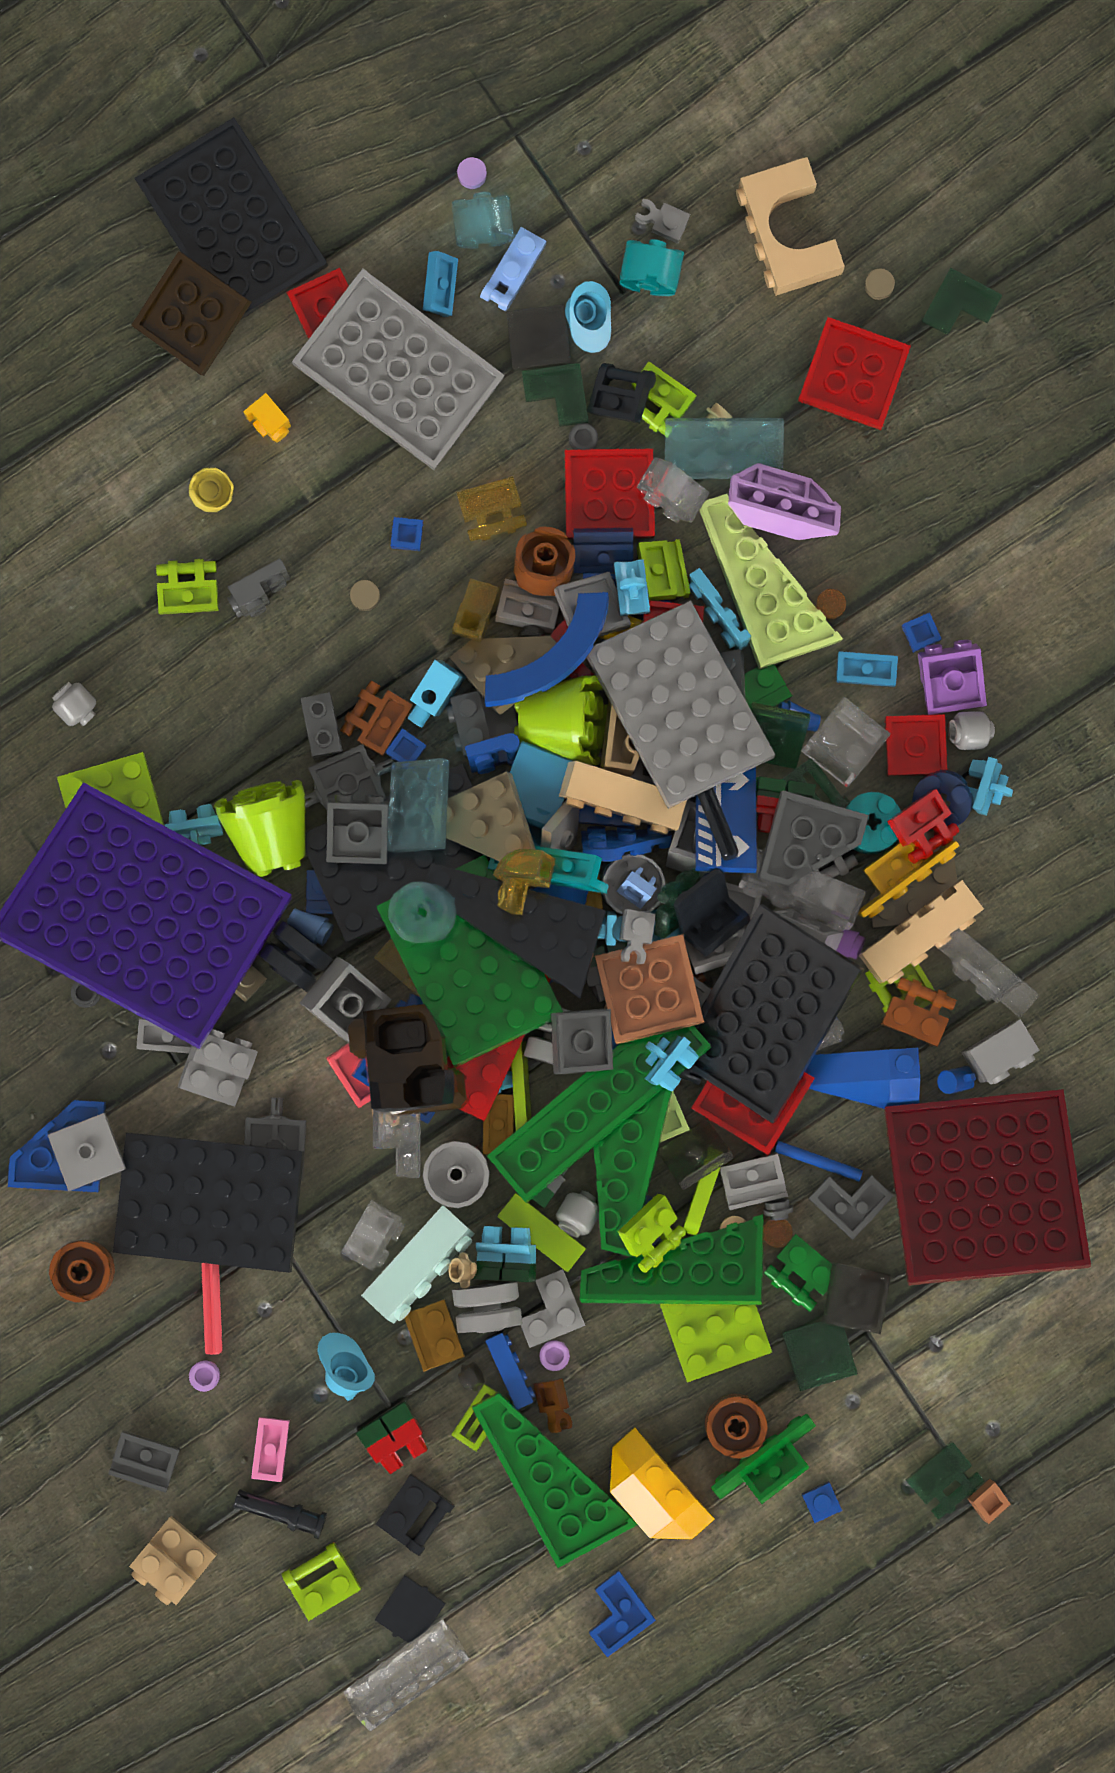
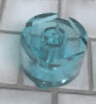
[451,192,514,249]
[388,882,456,943]

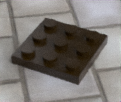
[131,251,252,376]

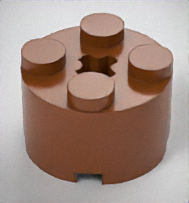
[514,527,575,596]
[49,1240,115,1302]
[705,1394,768,1458]

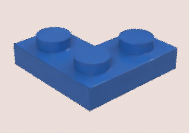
[589,1570,656,1657]

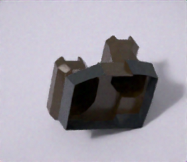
[348,1004,469,1116]

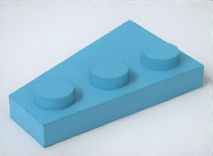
[688,568,751,650]

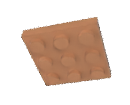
[595,934,704,1045]

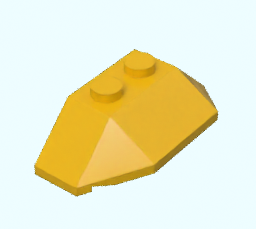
[610,1427,714,1539]

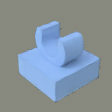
[616,867,657,909]

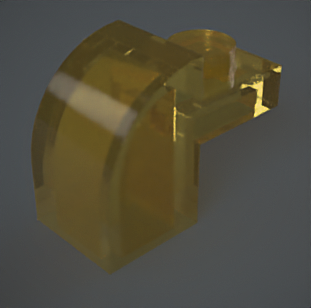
[452,578,499,642]
[493,849,556,915]

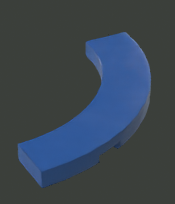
[485,592,609,707]

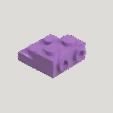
[918,640,987,715]

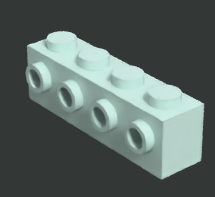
[361,1205,475,1324]

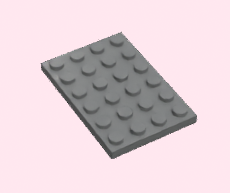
[292,268,505,470]
[586,601,775,809]

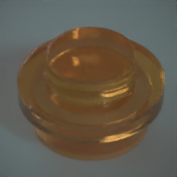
[816,589,846,619]
[764,1219,793,1248]

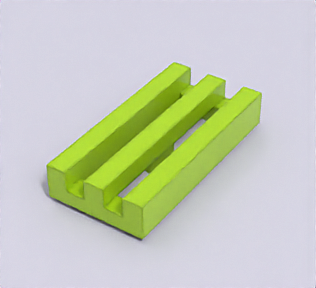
[451,1384,510,1452]

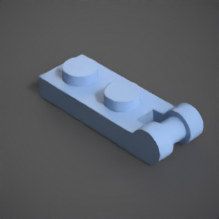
[480,227,546,312]

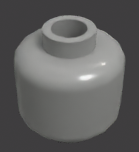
[52,682,96,726]
[948,711,995,750]
[556,1190,599,1237]

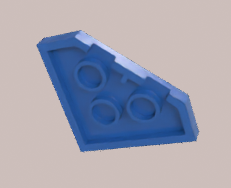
[581,825,672,861]
[8,1100,106,1192]

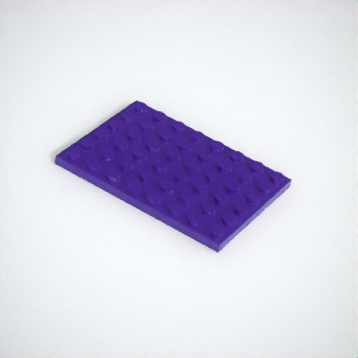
[0,782,292,1049]

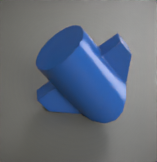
[937,1066,976,1094]

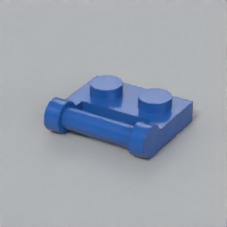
[465,733,520,774]

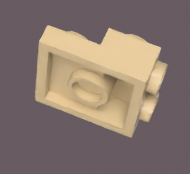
[129,1516,217,1605]

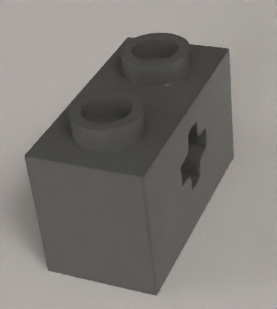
[300,692,343,761]

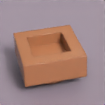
[968,1479,1011,1524]

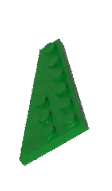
[594,1088,672,1257]
[580,1214,764,1305]
[472,1392,638,1568]

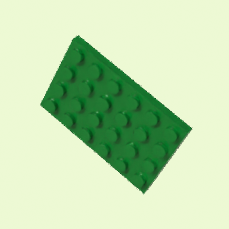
[376,855,563,1068]

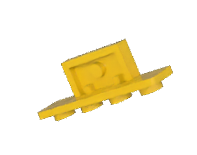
[857,840,960,918]

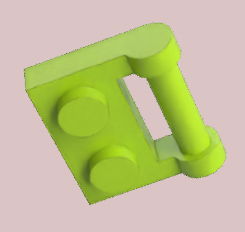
[281,1542,361,1621]

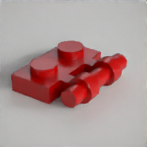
[887,789,959,864]

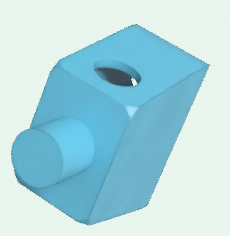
[408,660,466,728]

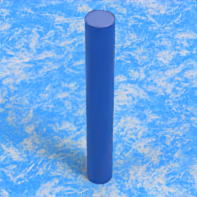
[774,1141,863,1182]

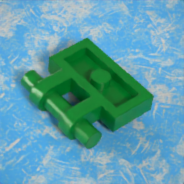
[763,1234,842,1312]

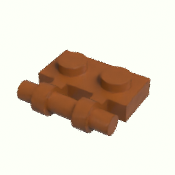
[340,680,414,757]
[881,977,957,1047]

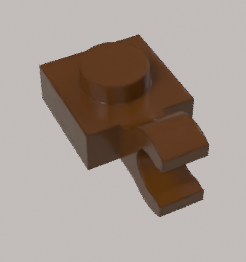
[533,1378,572,1433]

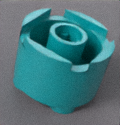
[619,239,684,296]
[845,792,901,855]

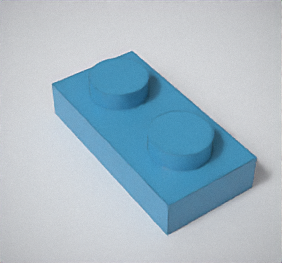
[423,251,458,317]
[836,651,898,687]

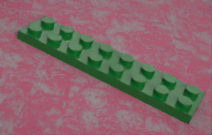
[487,1026,712,1203]

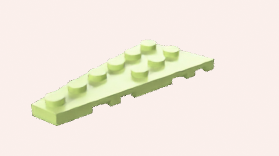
[698,494,843,669]

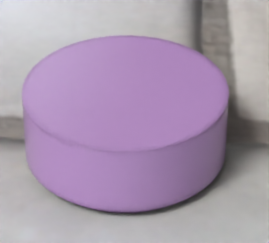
[457,157,487,189]
[539,1340,570,1371]
[189,1360,220,1392]

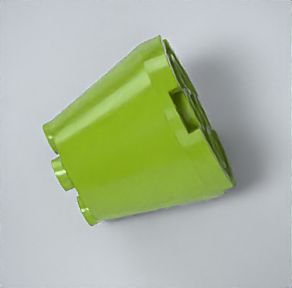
[514,675,608,766]
[214,780,306,877]

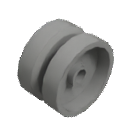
[423,1141,490,1208]
[452,1281,523,1333]

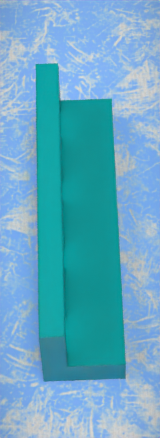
[488,846,609,894]

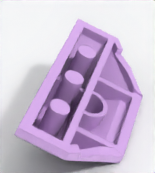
[728,463,841,540]

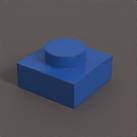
[391,517,424,551]
[902,613,942,653]
[385,728,427,771]
[802,1481,842,1523]

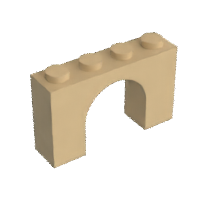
[736,157,845,296]

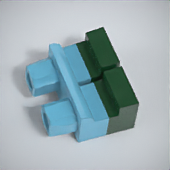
[473,1226,536,1282]

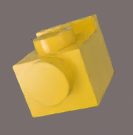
[243,393,291,443]

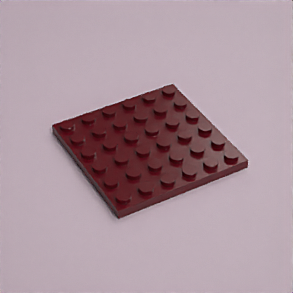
[884,1089,1091,1285]

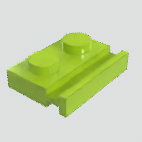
[636,539,691,601]

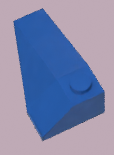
[805,1048,920,1109]

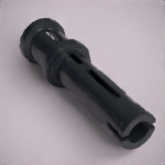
[233,1489,327,1540]

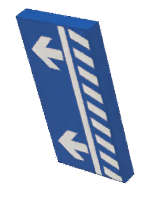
[695,767,757,873]

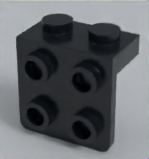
[674,868,751,957]

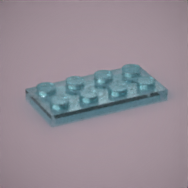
[664,418,784,479]

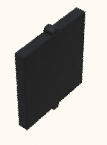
[375,1575,446,1648]

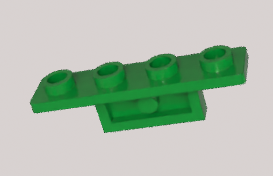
[711,1414,816,1504]

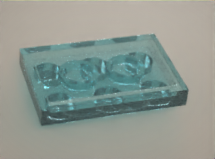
[387,758,449,853]

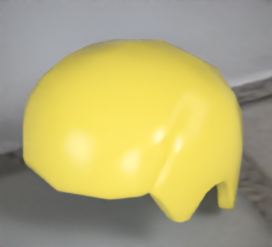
[189,467,234,512]

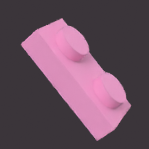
[251,1417,290,1482]

